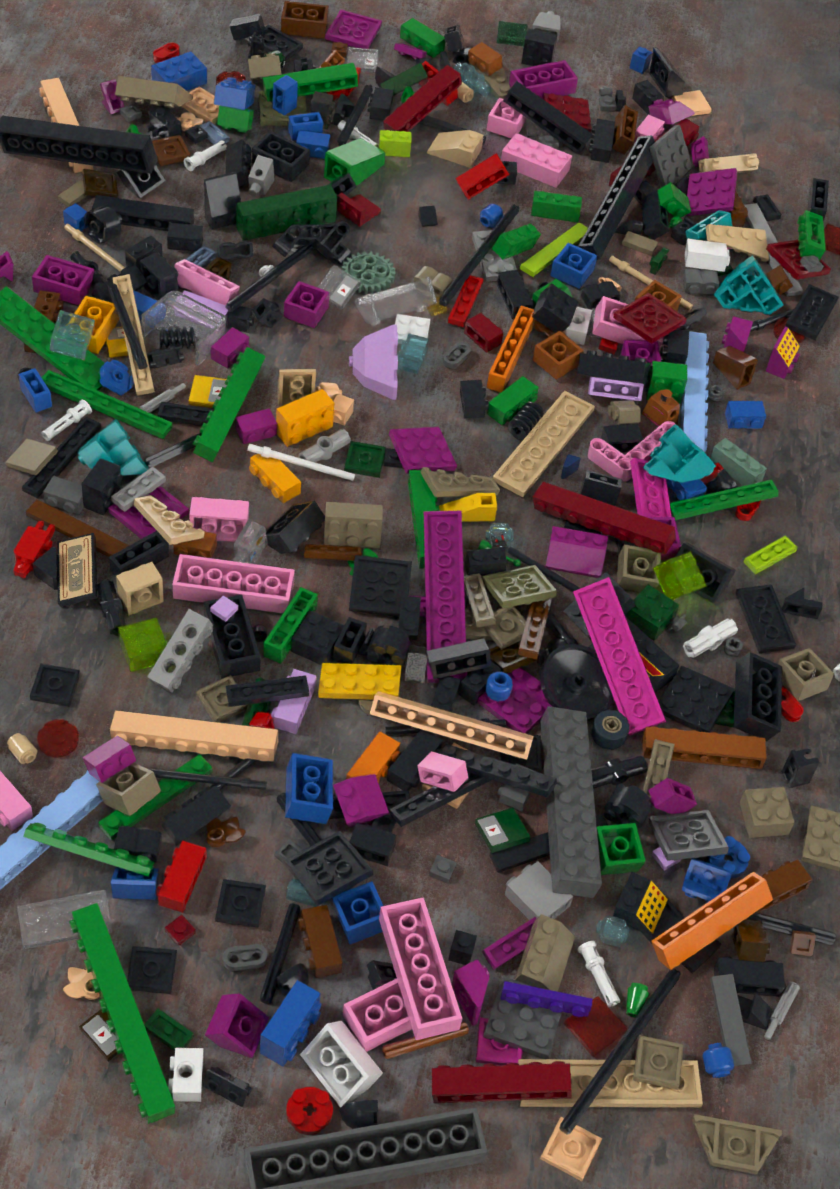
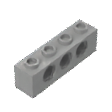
[148,609,213,693]

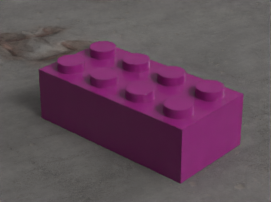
[509,60,578,99]

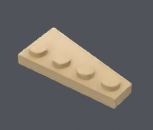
[705,224,769,262]
[133,495,205,545]

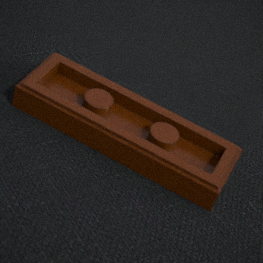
[304,544,362,561]

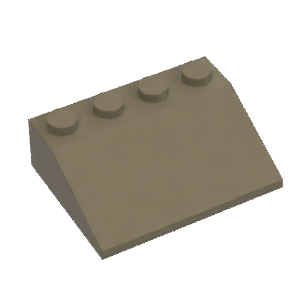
[115,76,193,108]

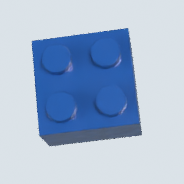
[550,243,597,289]
[332,881,383,945]

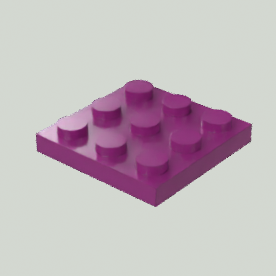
[325,9,382,51]
[686,168,737,216]
[389,427,457,474]
[108,486,189,539]
[477,667,552,734]

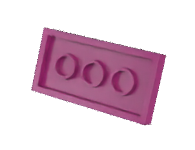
[630,457,672,518]

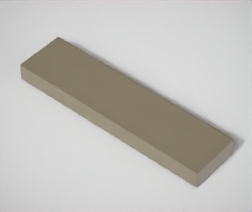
[464,573,496,628]

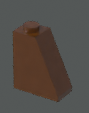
[713,346,758,389]

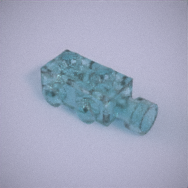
[454,62,491,97]

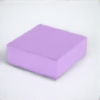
[210,595,238,622]

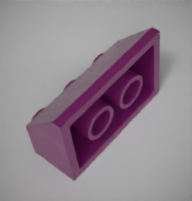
[32,255,94,305]
[545,526,608,578]

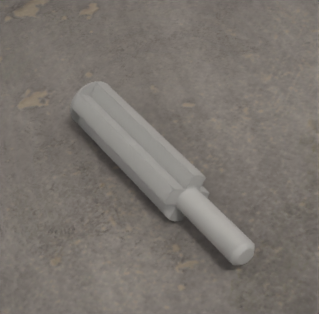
[140,383,186,413]
[764,982,800,1040]

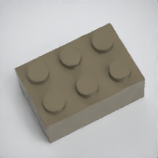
[324,502,383,548]

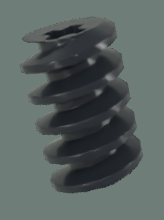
[160,326,195,349]
[508,402,545,440]

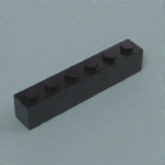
[503,81,593,154]
[92,195,194,231]

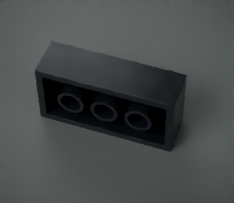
[204,595,261,679]
[734,652,782,741]

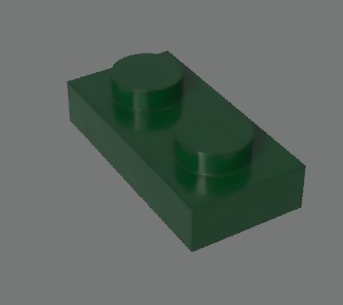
[144,1009,194,1051]

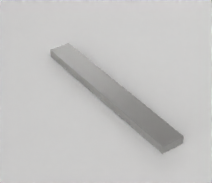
[744,203,803,297]

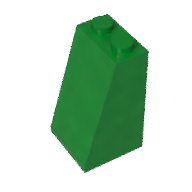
[324,138,385,186]

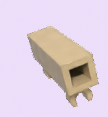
[699,154,759,173]

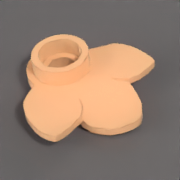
[176,112,203,131]
[63,967,100,1000]

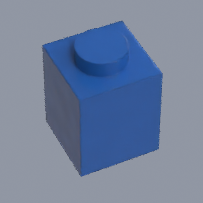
[630,46,652,74]
[63,203,88,231]

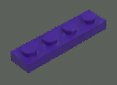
[500,981,593,1017]

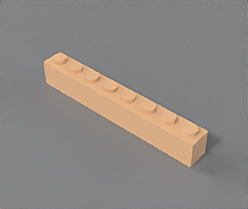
[39,78,93,173]
[370,691,534,760]
[110,711,278,762]

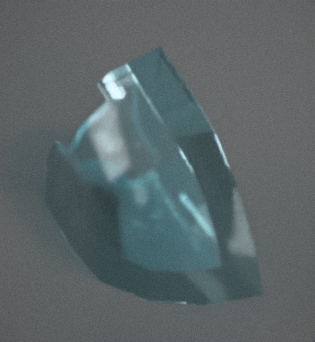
[286,878,320,907]

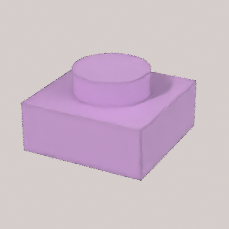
[651,847,681,871]

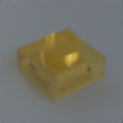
[425,296,447,316]

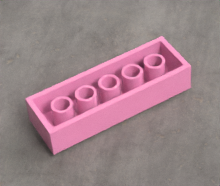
[172,554,295,613]
[379,897,462,1040]

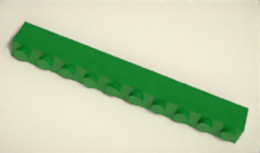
[69,903,175,1124]

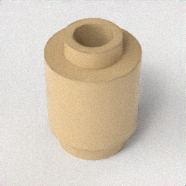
[457,82,474,103]
[7,733,37,764]

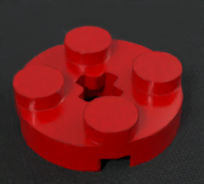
[286,1087,333,1135]

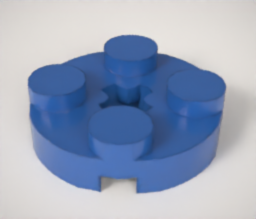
[100,360,134,396]
[707,836,750,879]

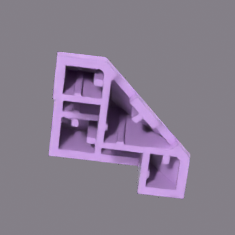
[349,325,398,400]

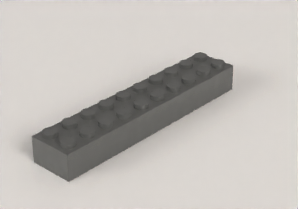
[540,706,602,898]
[244,1107,487,1189]

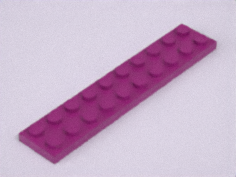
[424,511,467,683]

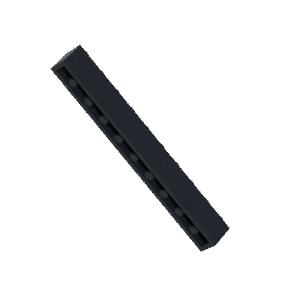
[578,135,655,260]

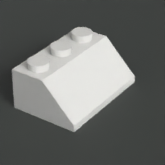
[300,1021,383,1107]

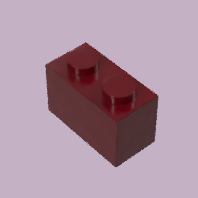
[464,313,504,353]

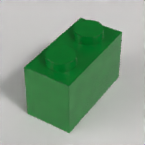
[217,106,254,133]
[657,182,691,218]

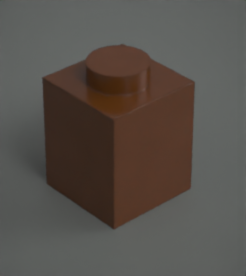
[766,265,794,296]

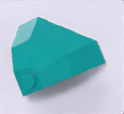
[714,255,784,315]
[78,419,149,475]
[643,424,716,483]

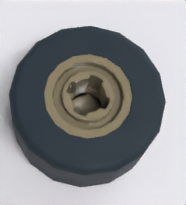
[591,710,629,750]

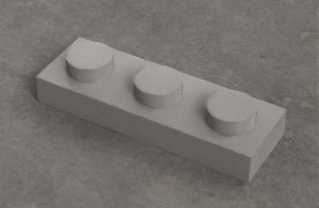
[111,467,166,512]

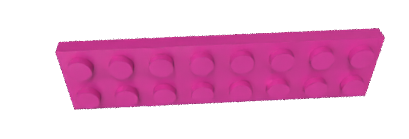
[573,577,666,736]

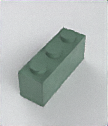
[710,438,767,486]

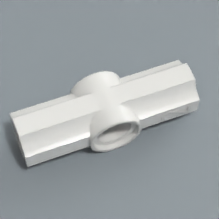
[683,618,738,658]

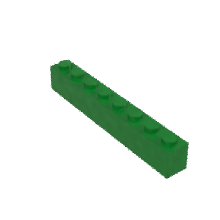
[193,347,266,463]

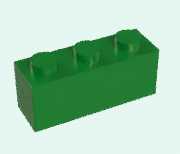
[400,18,446,58]
[531,191,582,222]
[492,223,541,260]
[487,376,539,426]

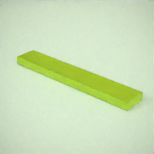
[520,223,588,277]

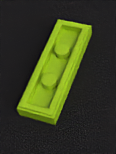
[744,535,798,575]

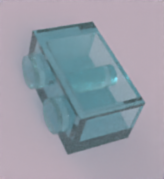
[397,333,429,374]

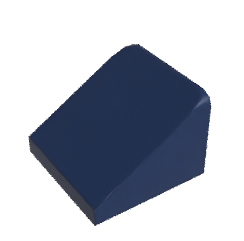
[561,454,581,479]

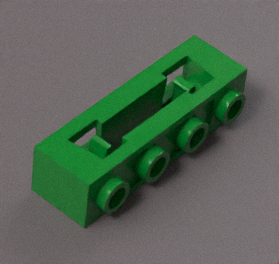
[797,210,826,261]
[263,587,318,664]

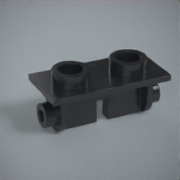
[248,32,264,59]
[147,345,185,369]
[202,1067,252,1107]

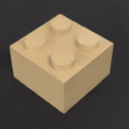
[116,562,164,616]

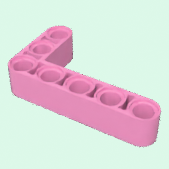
[588,421,675,482]

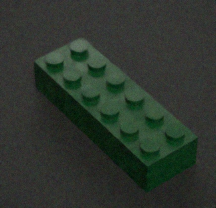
[237,184,337,241]

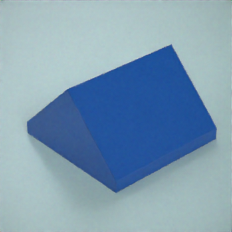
[111,867,159,900]

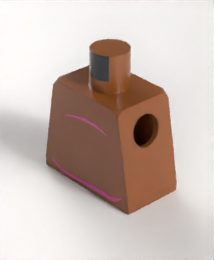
[642,389,680,427]

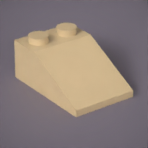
[427,130,484,168]
[278,369,316,408]

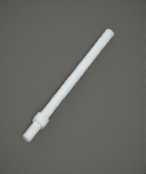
[247,444,355,481]

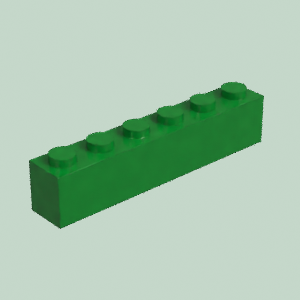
[263,63,358,102]
[408,470,439,569]

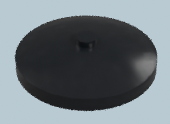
[540,644,614,721]

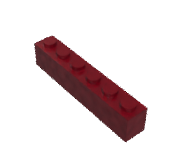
[383,65,462,132]
[432,1061,572,1103]

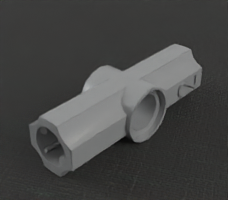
[298,429,351,463]

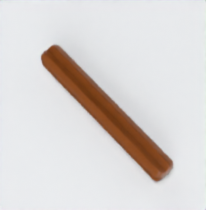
[382,1021,469,1059]

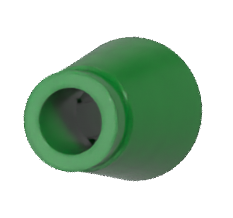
[626,983,649,1018]

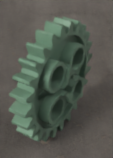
[341,251,396,295]

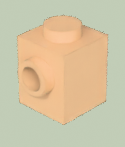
[333,394,354,426]

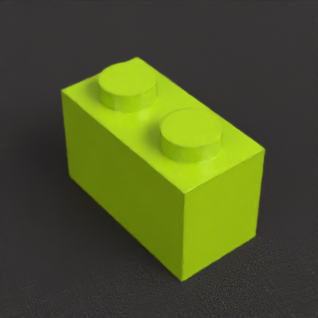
[379,130,411,157]

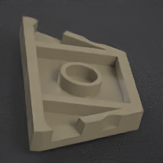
[692,1114,782,1174]

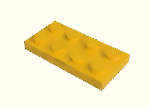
[318,663,401,700]

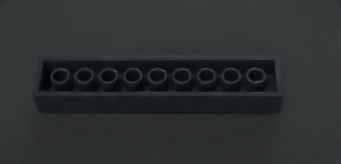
[0,115,158,174]

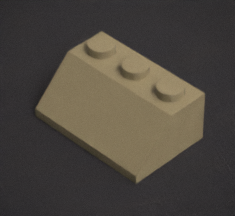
[515,914,575,992]

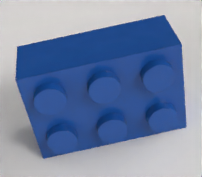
[151,51,207,91]
[214,77,256,110]
[285,753,333,824]
[260,980,322,1067]

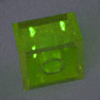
[653,552,706,600]
[118,617,167,672]

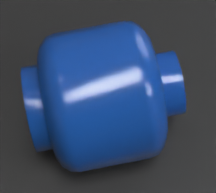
[480,204,504,228]
[486,672,513,701]
[702,1043,734,1078]

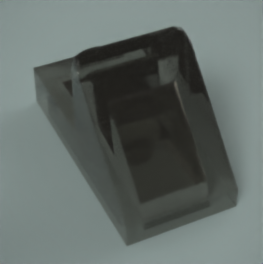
[404,645,427,684]

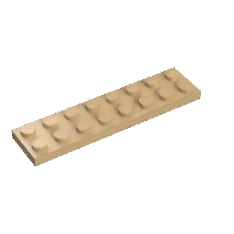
[493,391,595,497]
[518,1059,703,1108]

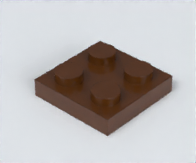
[152,135,191,166]

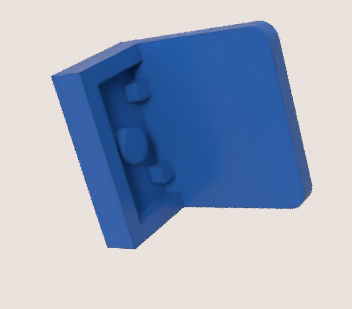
[682,858,732,903]

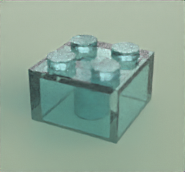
[50,310,95,360]

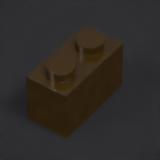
[732,919,770,962]

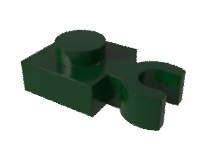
[649,247,669,275]

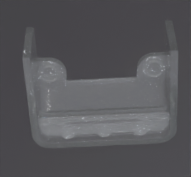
[354,276,437,326]
[141,291,227,366]

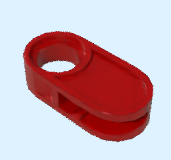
[153,43,180,63]
[735,500,762,521]
[781,687,804,722]

